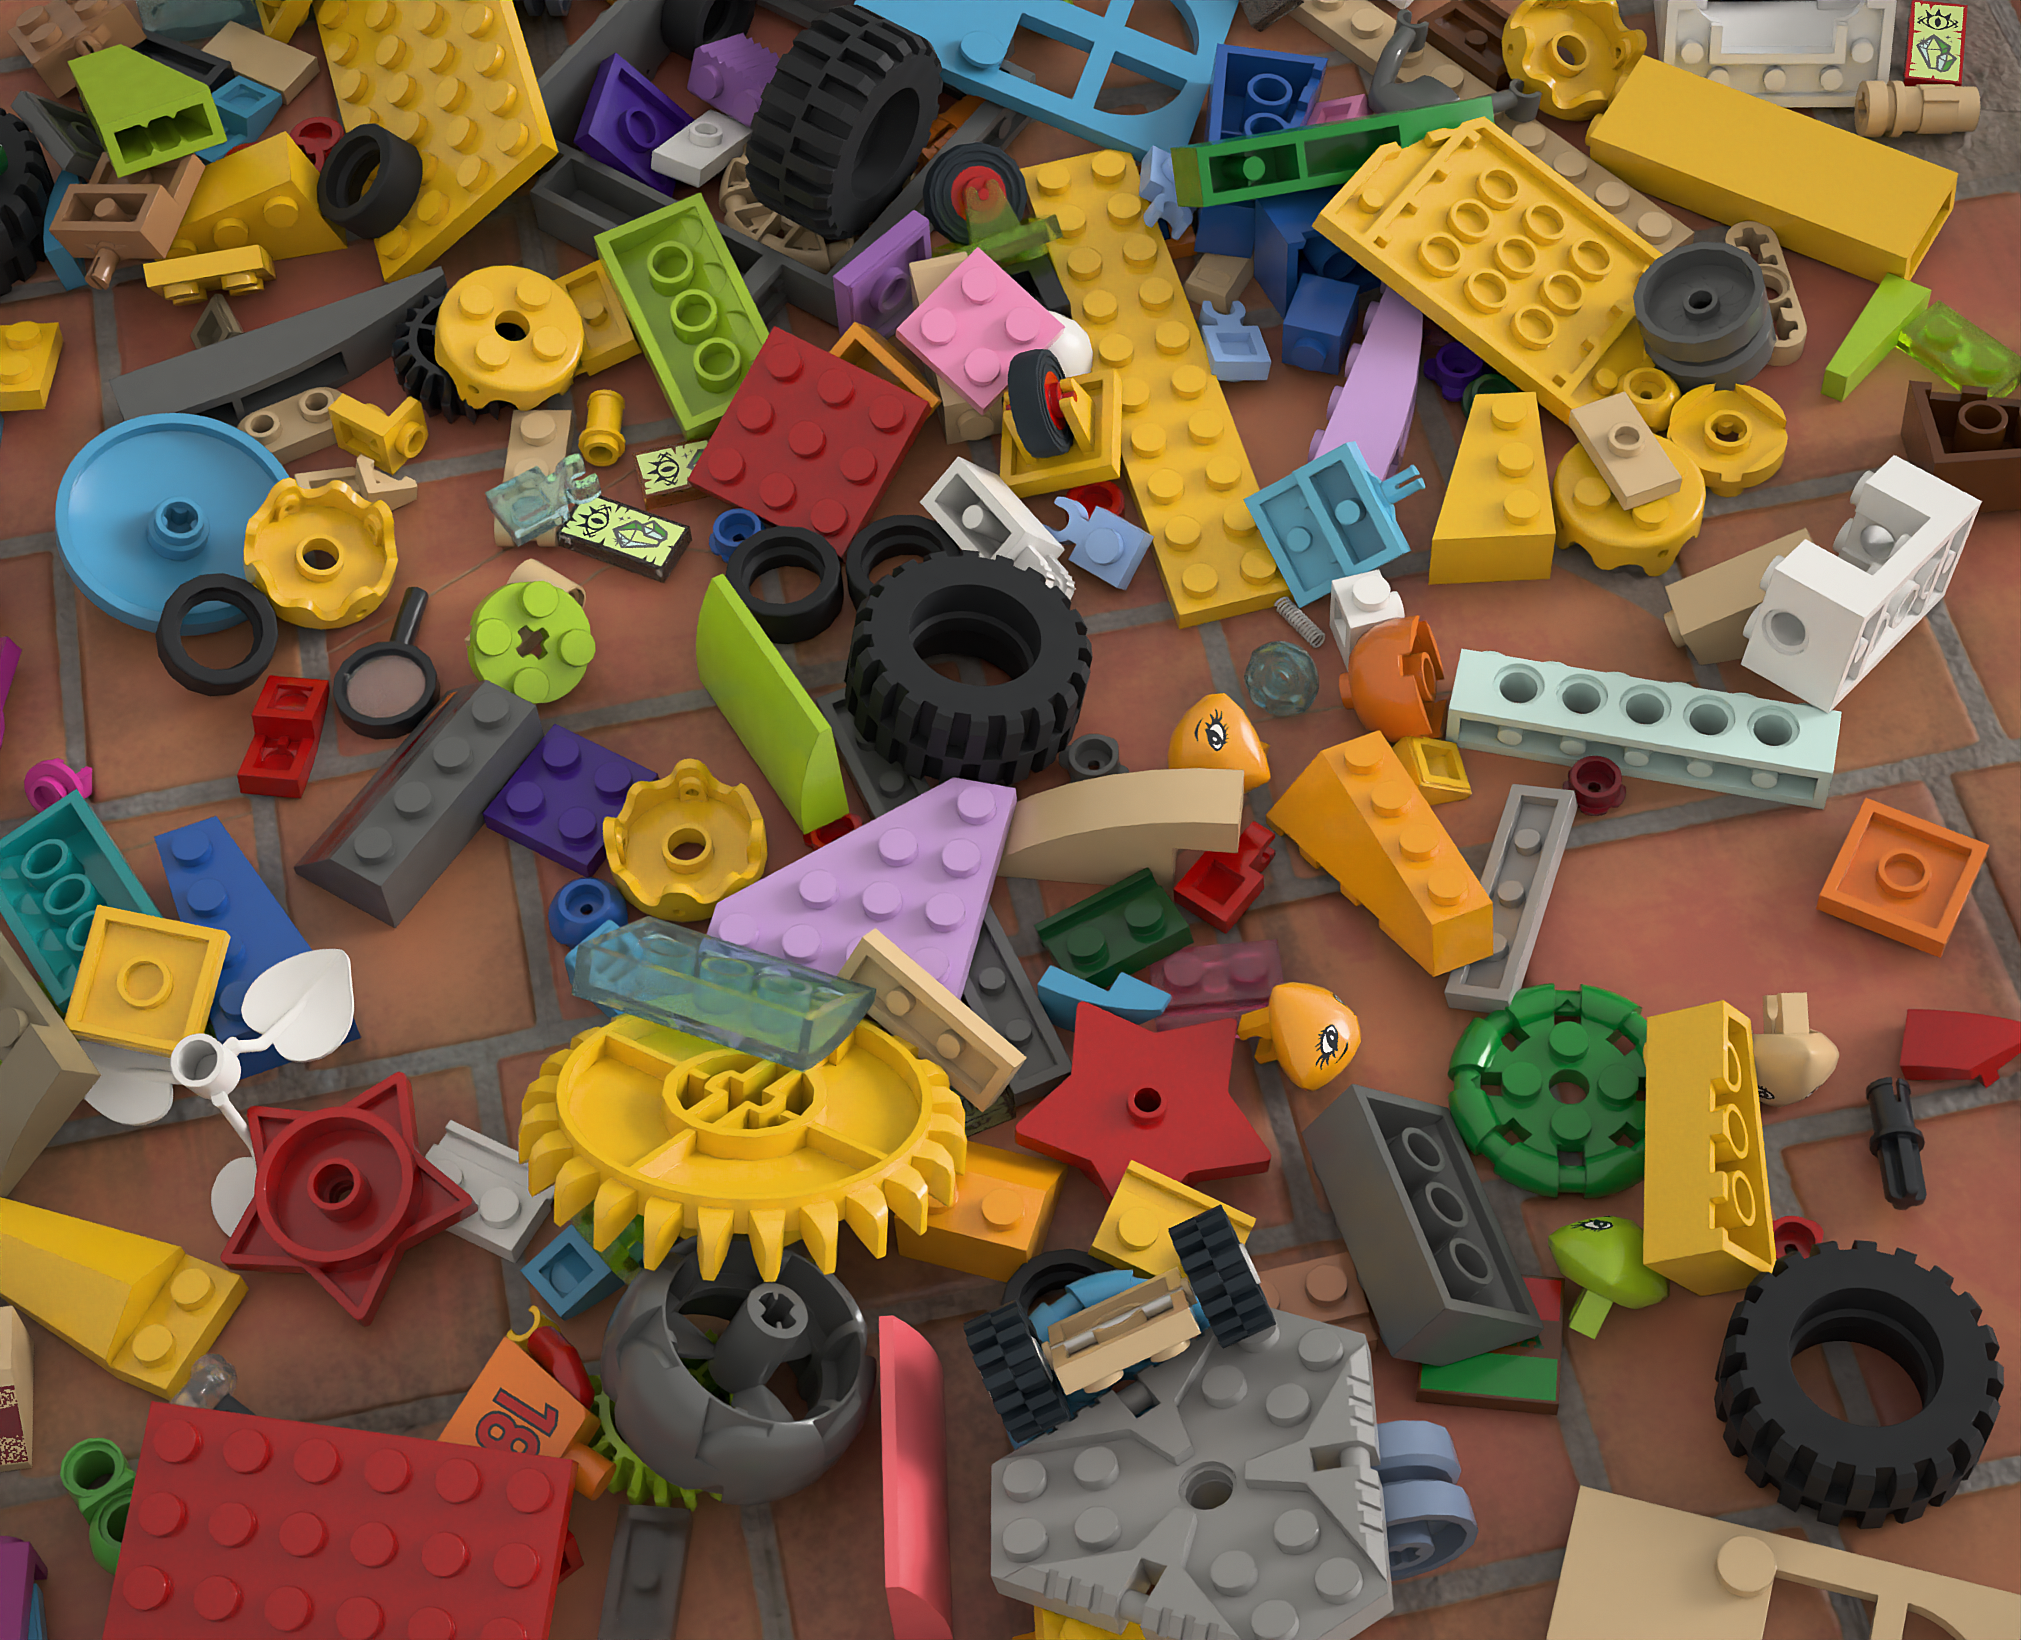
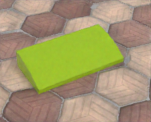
[593,192,769,444]
[696,574,850,835]

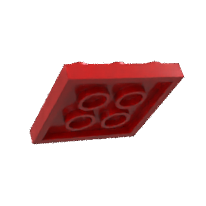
[687,326,932,564]

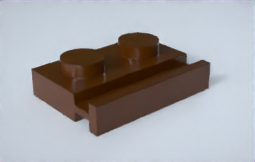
[1417,0,1512,92]

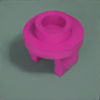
[24,758,92,813]

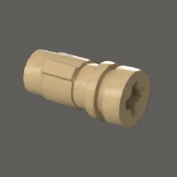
[1854,81,1980,137]

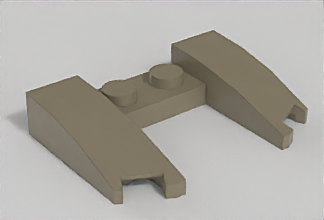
[0,931,101,1198]

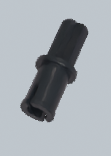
[1866,1077,1927,1210]

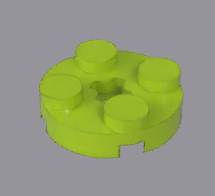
[467,581,596,704]

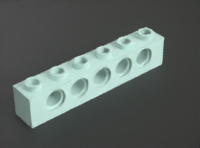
[1445,649,1842,810]

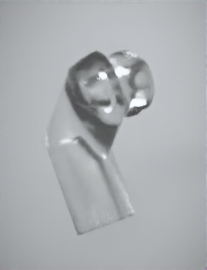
[169,1353,238,1410]

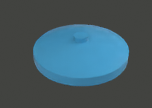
[55,413,290,636]

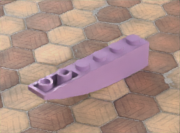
[1308,281,1422,482]

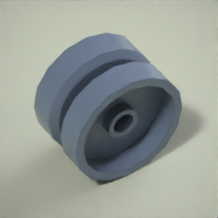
[1371,1420,1479,1581]

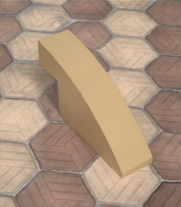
[996,768,1244,890]

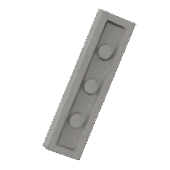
[1444,784,1578,1013]

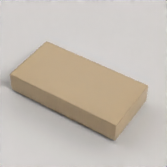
[201,20,320,105]

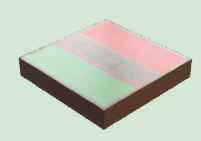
[1416,1274,1565,1415]

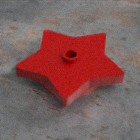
[1014,1001,1272,1206]
[220,1071,478,1327]

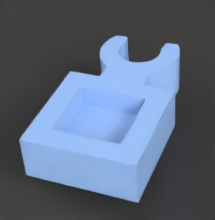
[1139,145,1197,240]
[1198,301,1272,382]
[1043,496,1154,590]

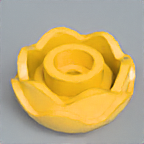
[1611,367,1682,434]

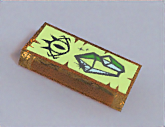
[632,435,712,511]

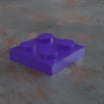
[573,53,695,197]
[483,724,659,877]

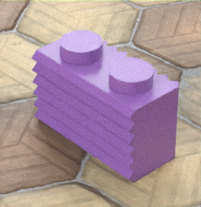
[687,33,780,130]

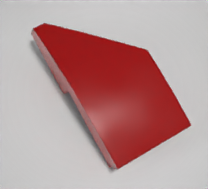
[1899,1009,2021,1088]

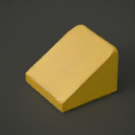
[1392,736,1472,806]

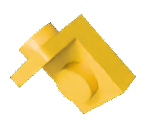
[328,393,429,475]

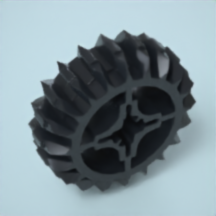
[391,286,526,425]

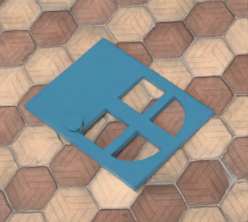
[854,0,1239,162]

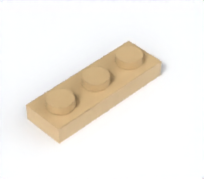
[832,928,1027,1113]

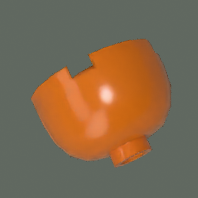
[1339,615,1447,742]

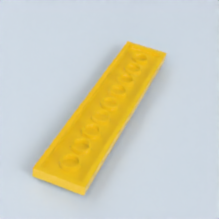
[1020,149,1296,629]

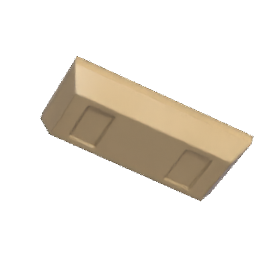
[1182,252,1254,315]

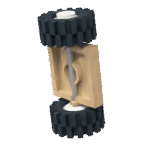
[963,1204,1276,1443]

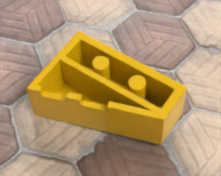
[154,131,348,262]
[1428,392,1556,585]

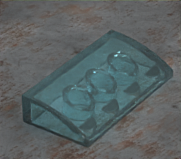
[571,916,876,1072]

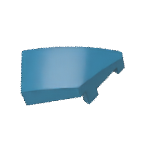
[1037,965,1171,1032]

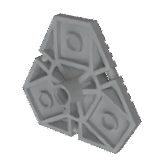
[991,1308,1394,1640]

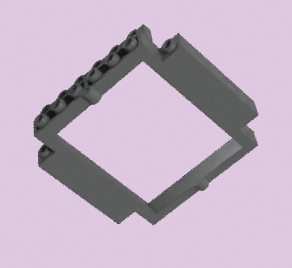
[530,0,1036,328]

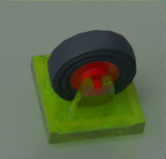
[922,142,1063,263]

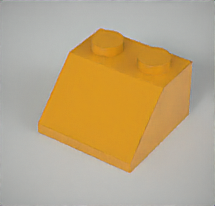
[894,1140,1068,1283]

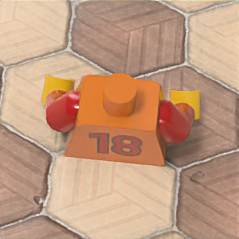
[437,1305,617,1501]

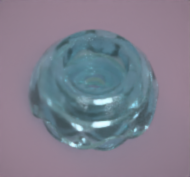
[1244,641,1320,716]

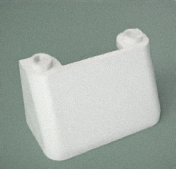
[1654,0,1897,107]

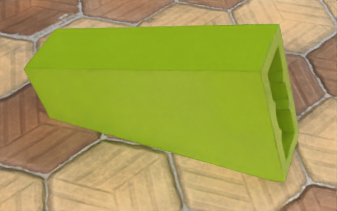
[67,44,228,178]

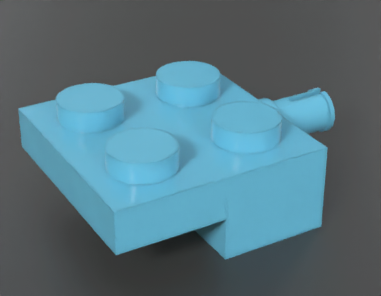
[1243,441,1425,608]

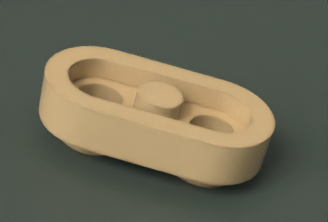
[237,387,342,465]

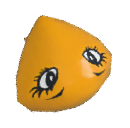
[1167,693,1271,794]
[1236,982,1361,1092]

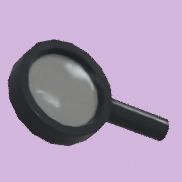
[333,587,441,740]

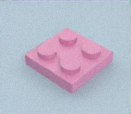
[896,247,1065,416]

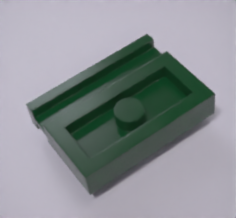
[1034,867,1194,989]

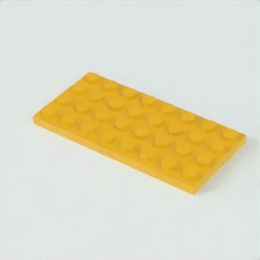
[312,0,559,283]

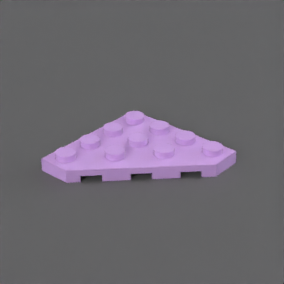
[699,777,1017,1001]

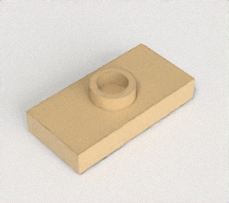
[1568,391,1682,511]

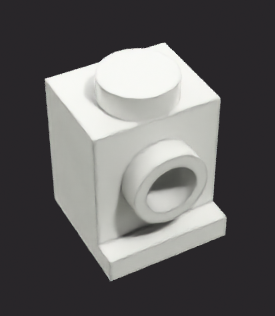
[1329,569,1405,671]

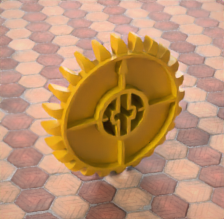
[518,995,967,1282]

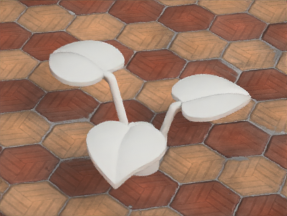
[78,949,354,1237]

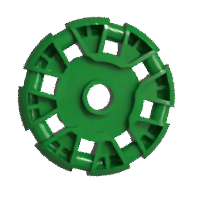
[1447,983,1647,1200]

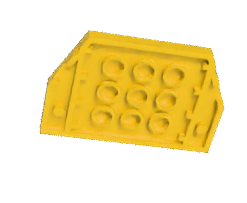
[1312,116,1663,428]

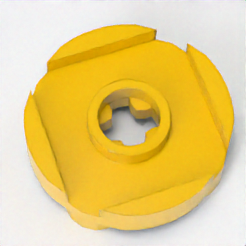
[1666,383,1788,498]

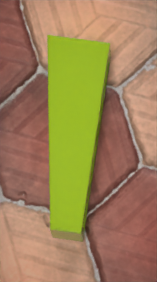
[1820,273,1932,402]

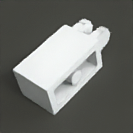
[920,456,1076,601]

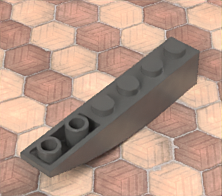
[109,266,448,428]

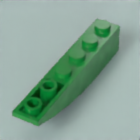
[1170,96,1495,207]

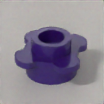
[1423,342,1493,402]

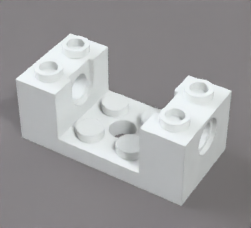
[1741,455,1982,714]

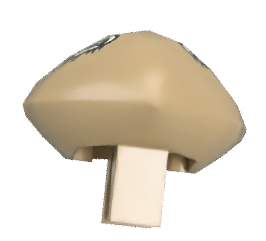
[1752,992,1839,1108]

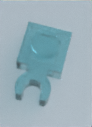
[485,453,602,547]

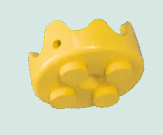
[1501,0,1647,122]
[434,265,584,411]
[1551,434,1706,577]
[242,478,398,630]
[603,758,768,922]

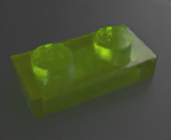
[1897,300,2021,398]

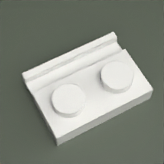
[424,1120,555,1263]

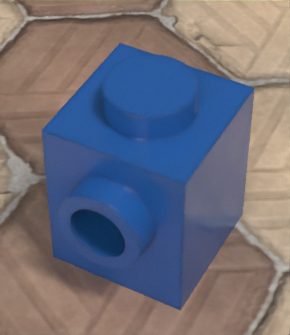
[1282,273,1360,376]

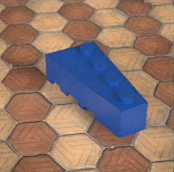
[1194,43,1328,259]
[1254,183,1381,320]
[154,816,361,1080]

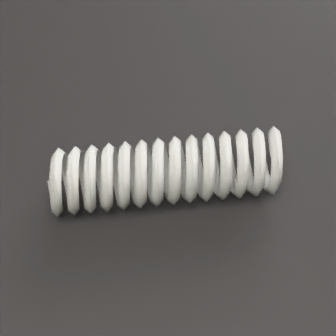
[1274,597,1325,648]

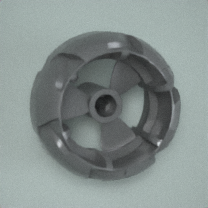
[600,1234,877,1505]

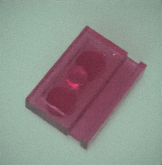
[1148,939,1284,1039]

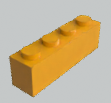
[1265,730,1493,977]

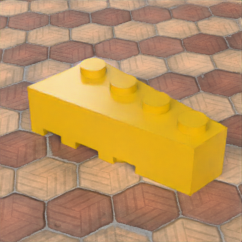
[1643,1000,1776,1296]

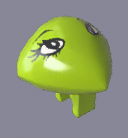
[1548,1216,1670,1340]

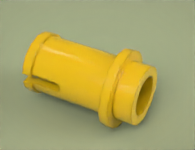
[578,389,626,466]

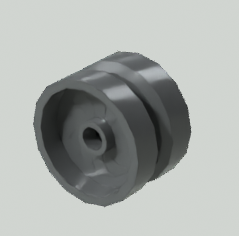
[1633,241,1777,394]

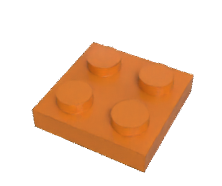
[1816,798,1989,958]

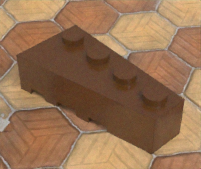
[1900,380,2021,513]

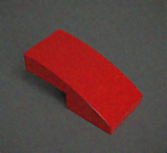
[237,675,330,799]

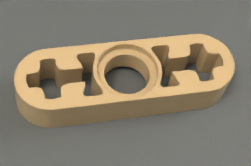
[1725,221,1807,366]

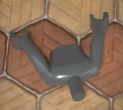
[1368,9,1542,122]

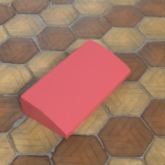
[879,1315,953,1640]

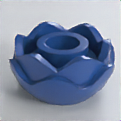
[548,877,628,949]

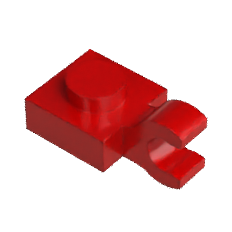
[1173,821,1276,934]

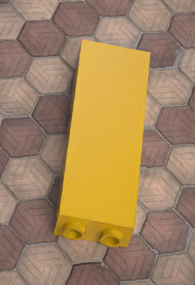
[1585,55,1958,284]

